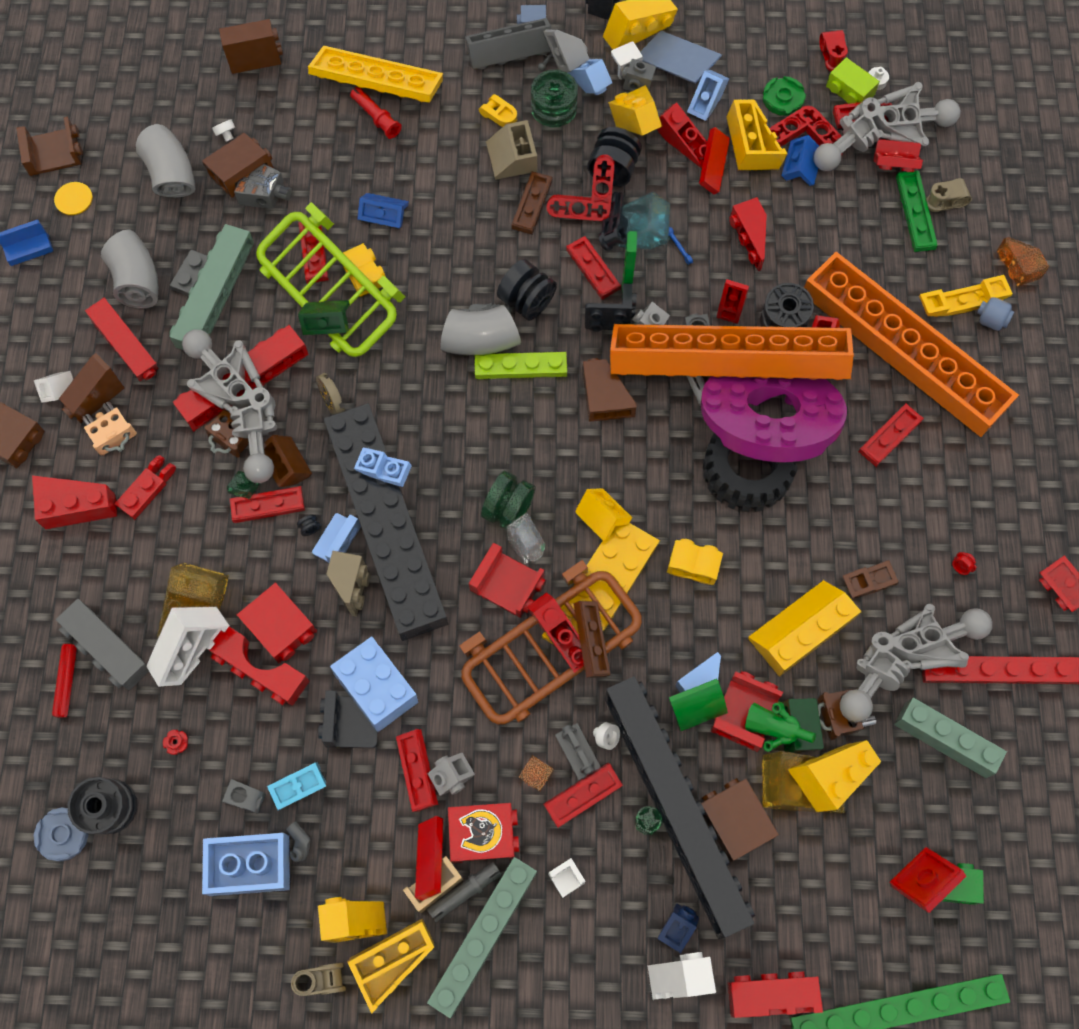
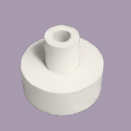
[868,67,889,90]
[212,119,235,142]
[593,722,620,750]

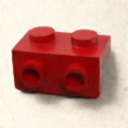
[873,139,923,172]
[1039,555,1079,612]

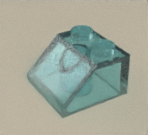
[618,192,670,249]

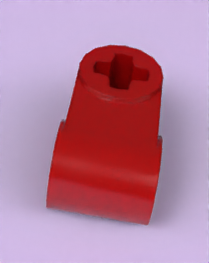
[819,30,848,72]

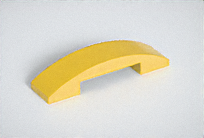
[919,275,1013,317]

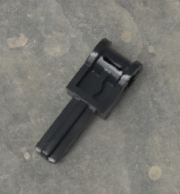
[599,192,628,251]

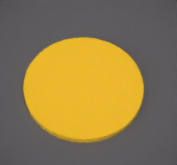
[54,182,93,215]

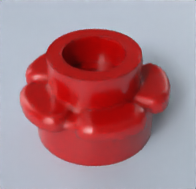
[952,552,977,575]
[163,729,188,755]

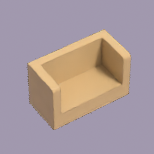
[403,856,464,913]

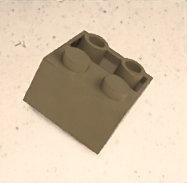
[486,120,537,180]
[326,551,370,617]

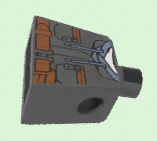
[234,164,292,209]

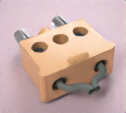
[83,402,137,456]

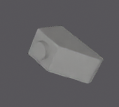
[543,29,590,72]

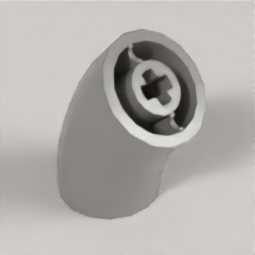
[136,124,196,198]
[101,229,159,308]
[441,305,521,355]

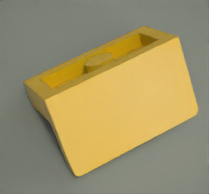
[575,488,632,541]

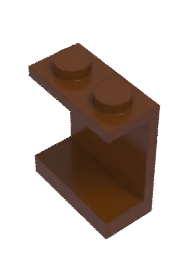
[16,116,83,176]

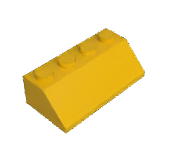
[748,580,861,677]

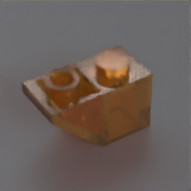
[997,237,1050,287]

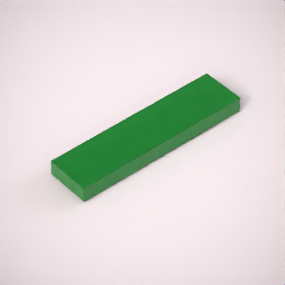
[896,171,938,252]
[622,231,637,293]

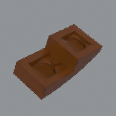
[843,560,899,599]

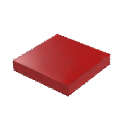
[890,847,966,913]

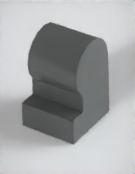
[222,779,266,814]

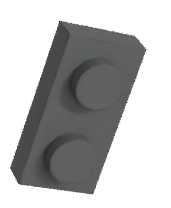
[170,250,207,296]

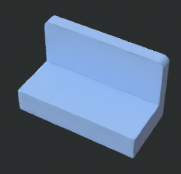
[312,513,361,563]

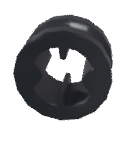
[296,514,321,536]

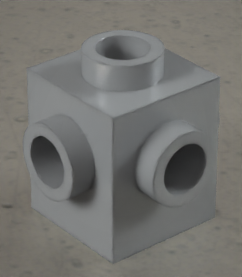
[632,302,670,325]
[427,753,475,796]

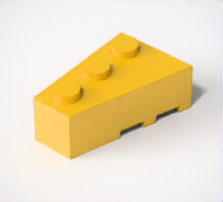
[608,85,662,136]
[726,100,788,170]
[788,740,881,812]
[318,897,387,943]
[348,919,434,1013]

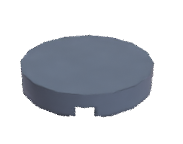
[34,808,89,862]

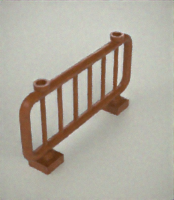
[459,560,642,725]

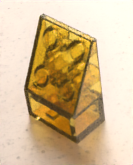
[157,563,229,638]
[762,751,845,813]

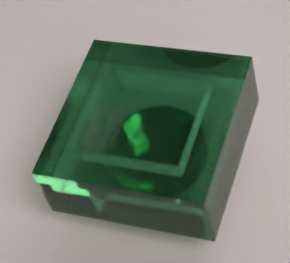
[227,471,261,499]

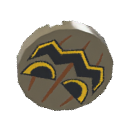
[316,373,345,415]

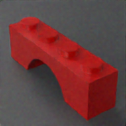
[208,627,310,706]

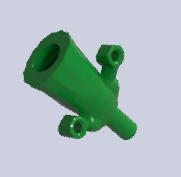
[745,702,816,752]

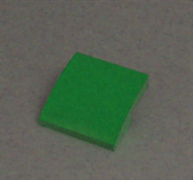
[669,679,728,731]

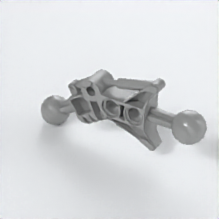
[813,82,961,171]
[182,329,277,483]
[839,604,993,722]

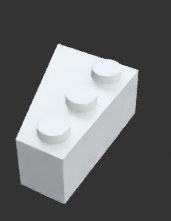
[146,607,229,687]
[648,952,716,1000]

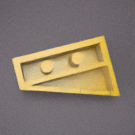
[603,0,678,49]

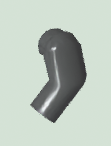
[286,821,311,862]

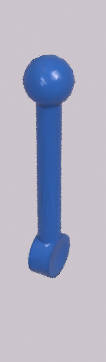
[665,227,693,265]

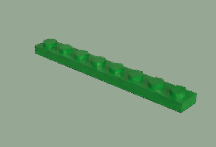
[789,974,1010,1029]

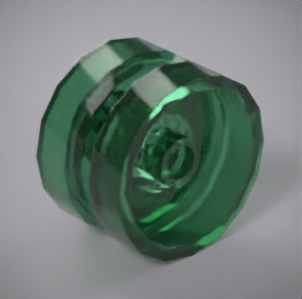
[531,70,578,127]
[481,470,536,533]

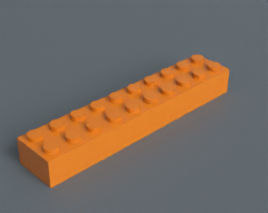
[804,252,1019,437]
[610,324,854,380]

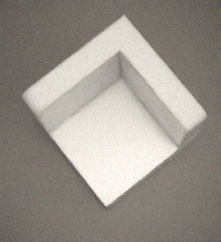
[611,41,643,80]
[34,371,73,403]
[548,858,585,898]

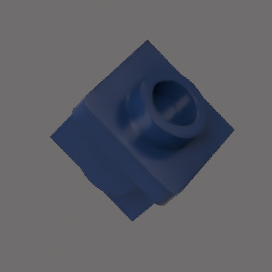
[657,904,699,953]

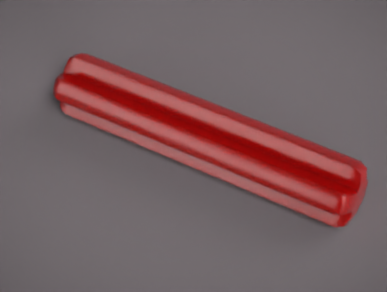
[52,644,77,718]

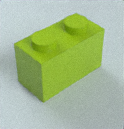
[826,57,880,104]

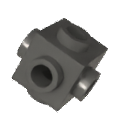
[621,59,656,92]

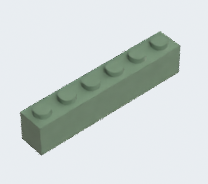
[170,224,254,350]
[427,857,537,1018]

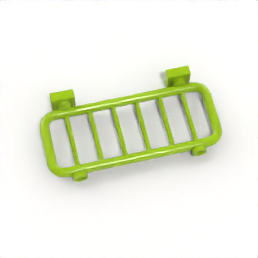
[256,202,406,357]

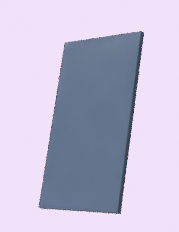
[640,31,722,84]

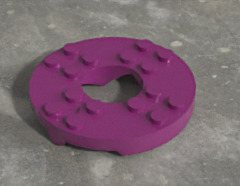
[700,376,847,462]

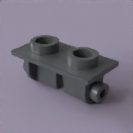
[555,723,601,780]

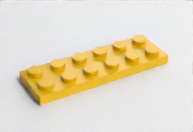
[308,46,443,103]
[542,523,660,644]

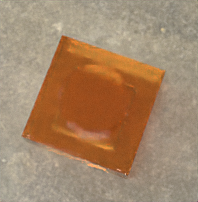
[518,755,554,792]

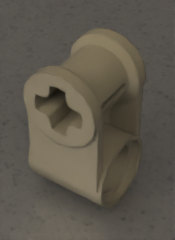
[926,178,972,212]
[291,963,346,996]

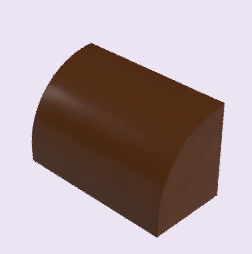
[263,435,312,487]

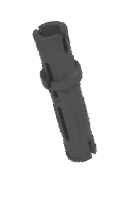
[427,861,502,923]

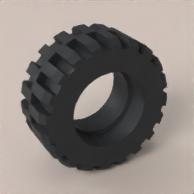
[703,433,798,512]

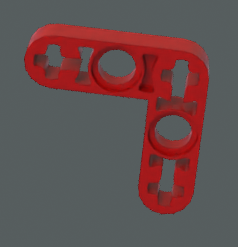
[769,106,843,155]
[546,154,615,221]

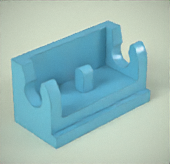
[267,762,326,810]

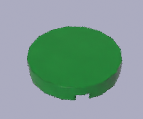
[763,76,806,116]

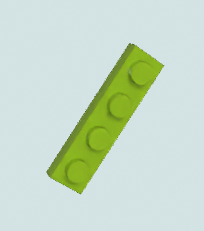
[475,352,567,379]

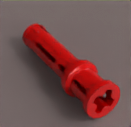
[350,87,402,139]

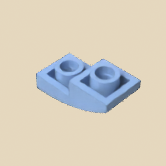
[354,447,412,487]

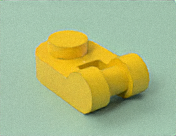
[479,94,517,127]

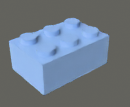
[330,636,418,732]
[202,833,290,896]

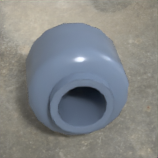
[977,297,1014,331]

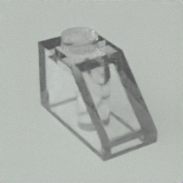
[507,513,545,564]

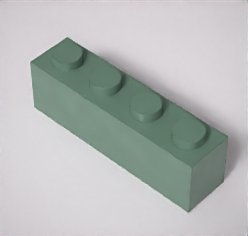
[894,698,1007,778]

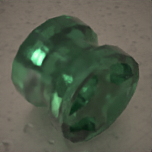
[635,806,662,835]

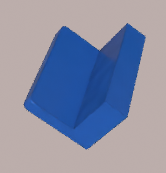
[781,135,819,186]
[357,193,409,228]
[0,220,53,266]

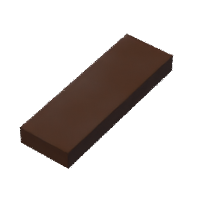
[511,171,553,235]
[573,601,611,678]

